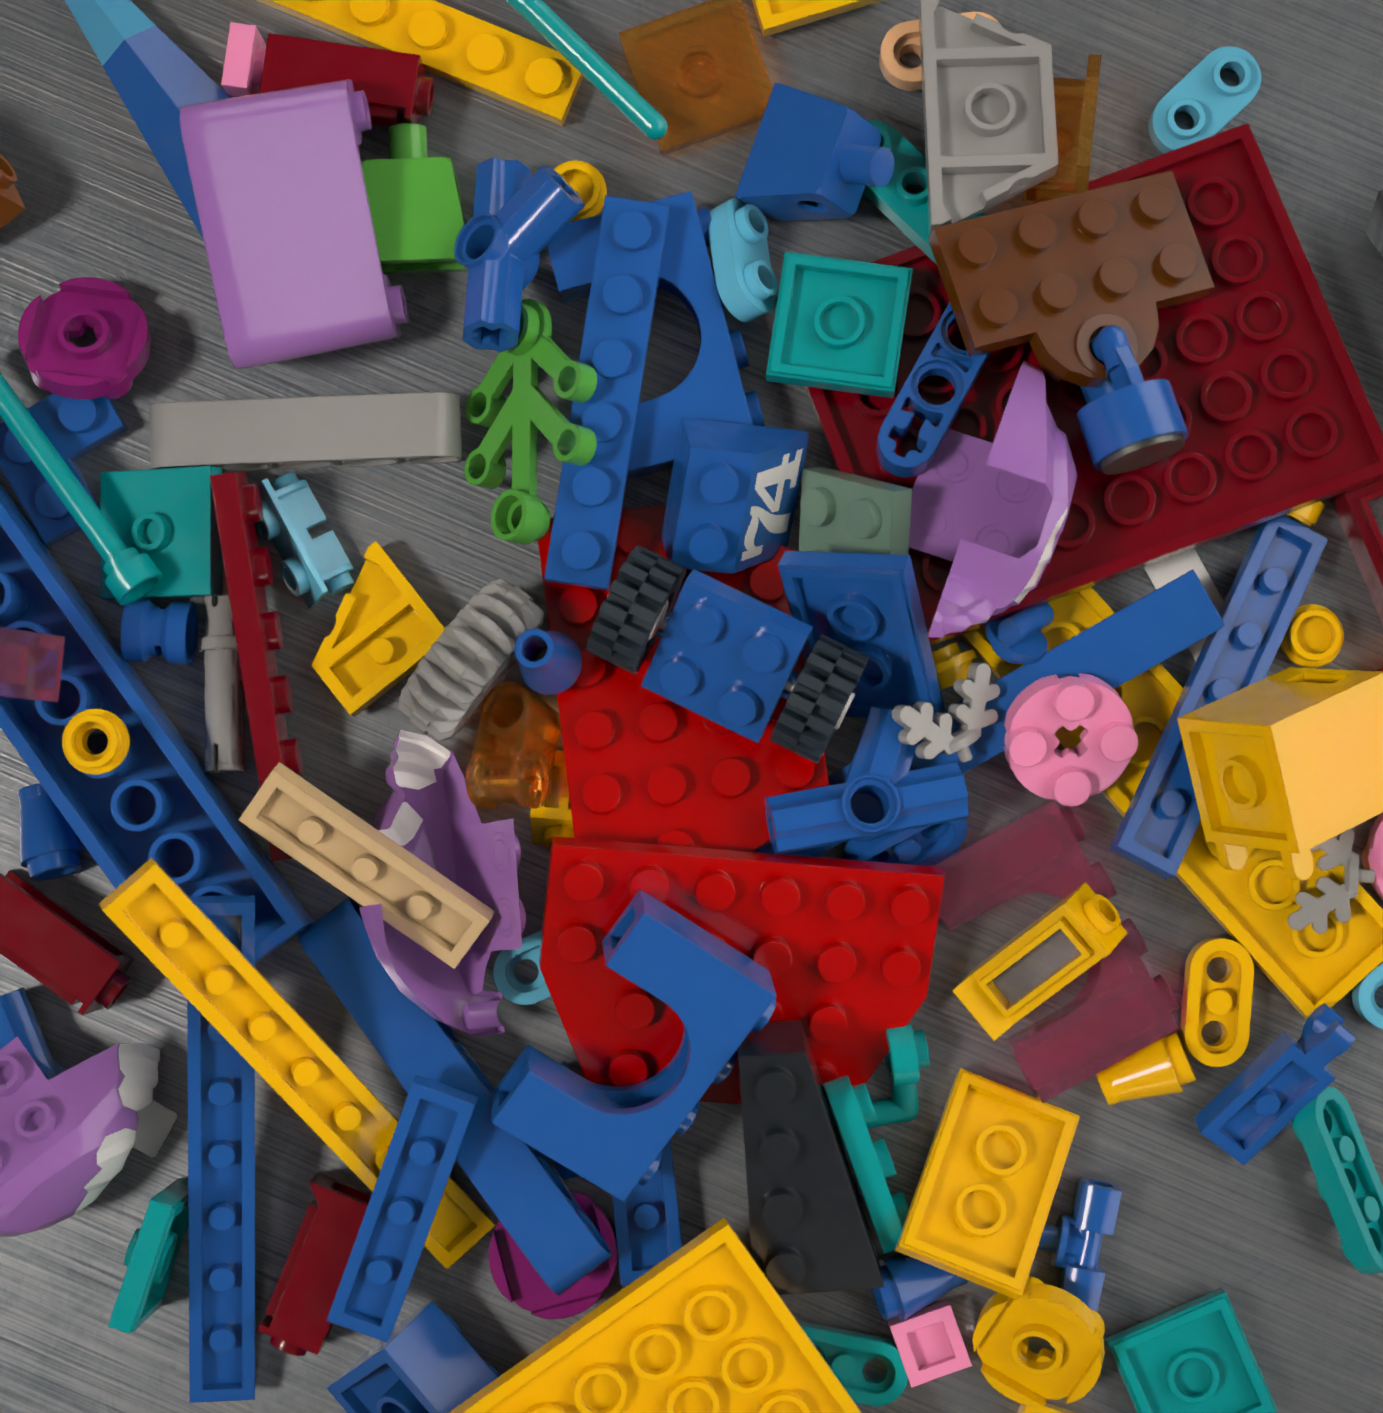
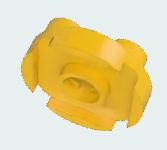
[972,1276,1105,1407]

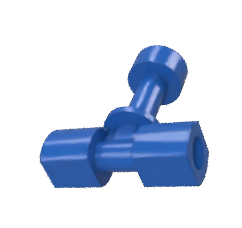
[1037,1177,1122,1312]

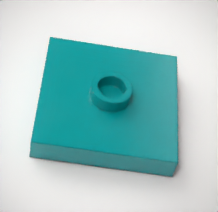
[766,252,913,398]
[100,466,222,600]
[108,1179,189,1334]
[1105,1288,1278,1413]

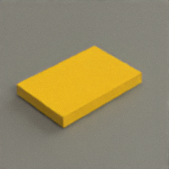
[895,1068,1080,1300]

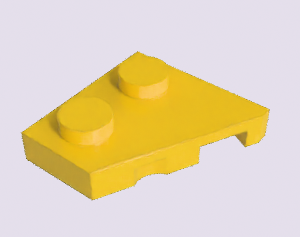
[311,541,445,718]

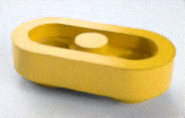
[1180,937,1254,1067]

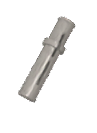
[198,579,246,774]

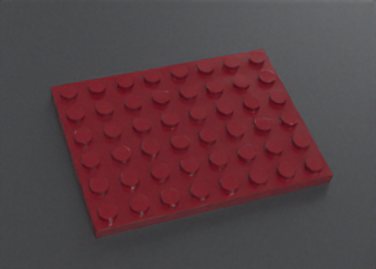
[774,123,1383,646]

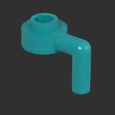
[866,1022,930,1128]

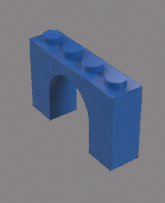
[547,191,765,480]
[491,889,777,1202]

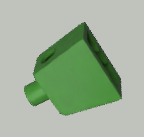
[361,123,468,274]

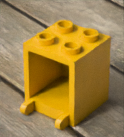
[1177,667,1383,880]

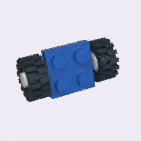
[586,545,870,764]

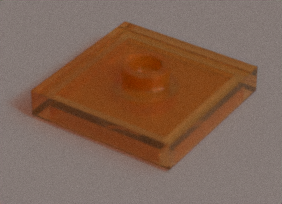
[618,0,773,156]

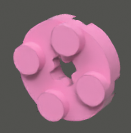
[1004,673,1138,807]

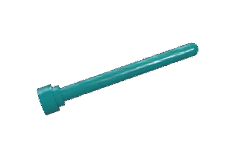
[506,0,668,140]
[0,373,163,605]

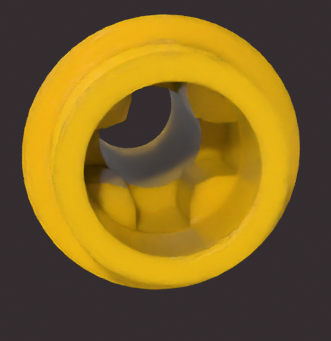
[1095,1032,1196,1106]

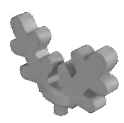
[892,662,1000,763]
[1287,829,1375,934]

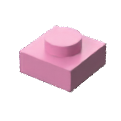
[221,22,266,98]
[888,1299,972,1388]

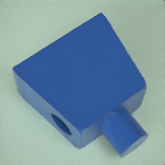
[735,83,894,222]

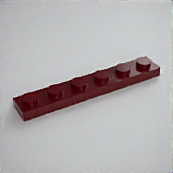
[210,472,303,861]

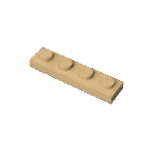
[239,762,495,969]

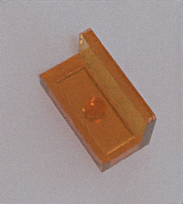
[1023,54,1102,202]

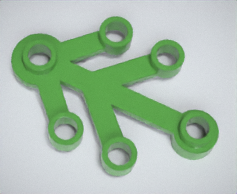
[464,299,597,545]

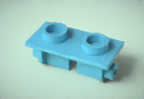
[254,472,354,610]

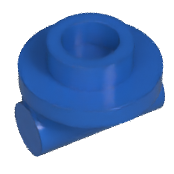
[985,603,1054,664]

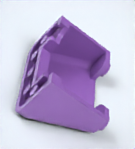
[180,79,409,370]

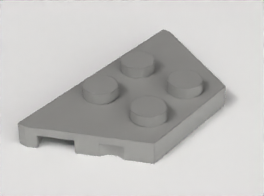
[918,0,1059,235]

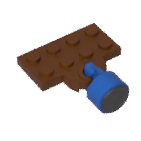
[928,170,1214,475]

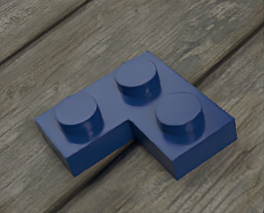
[0,393,129,546]

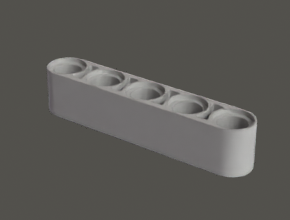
[149,392,462,472]

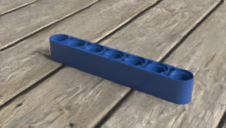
[297,897,612,1296]

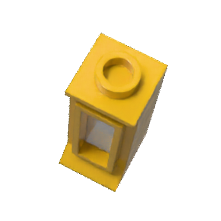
[953,882,1128,1041]

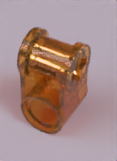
[465,681,561,810]

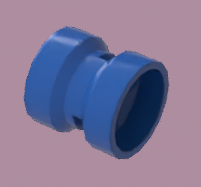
[120,599,198,665]

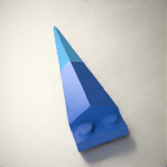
[65,0,230,240]

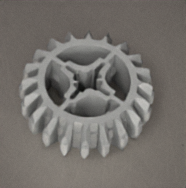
[398,578,544,742]

